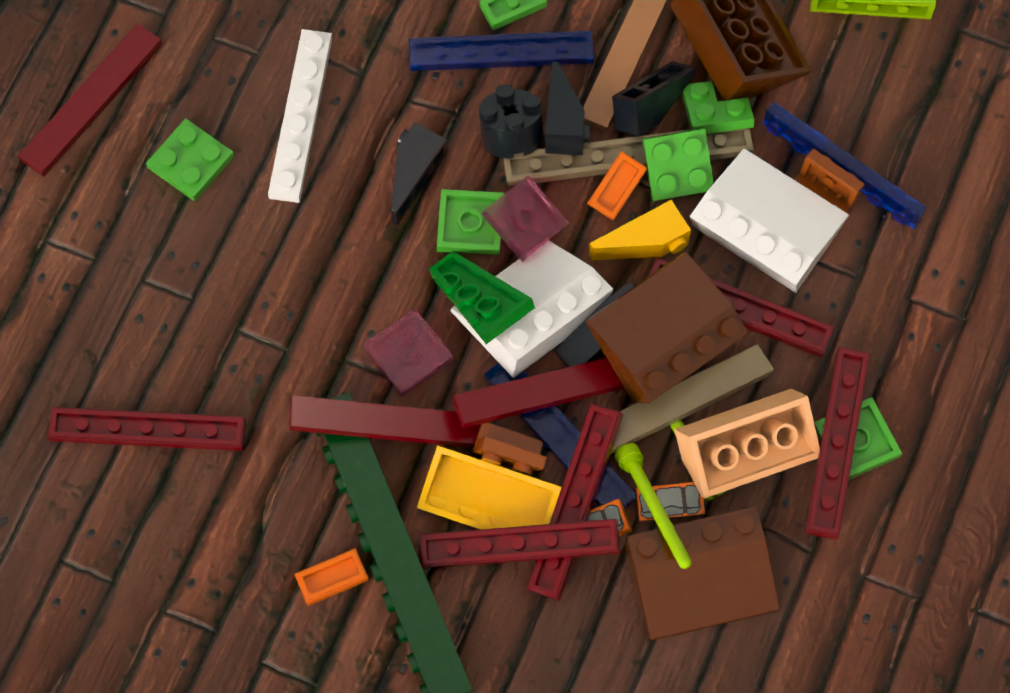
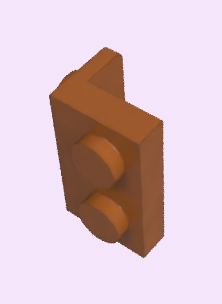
[794,148,865,214]
[473,423,547,475]

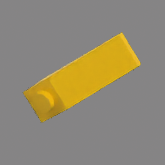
[589,200,691,261]

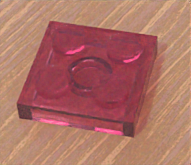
[481,176,569,262]
[363,309,453,397]

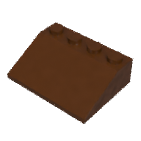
[670,0,811,101]
[585,252,748,403]
[625,506,780,641]

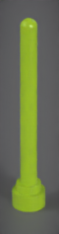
[614,443,692,569]

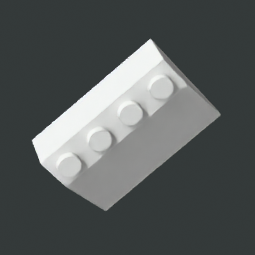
[690,149,849,293]
[451,239,613,378]

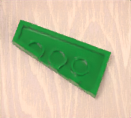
[429,251,535,345]

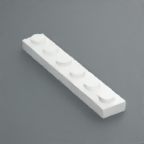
[268,29,333,203]

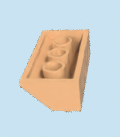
[674,389,820,499]

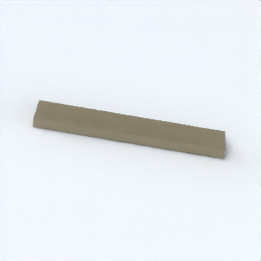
[611,344,774,454]

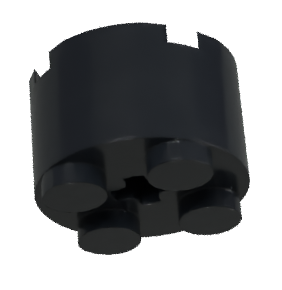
[479,85,543,159]

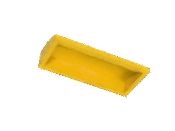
[417,446,562,530]

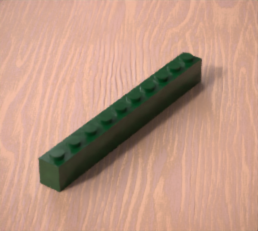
[316,392,473,693]

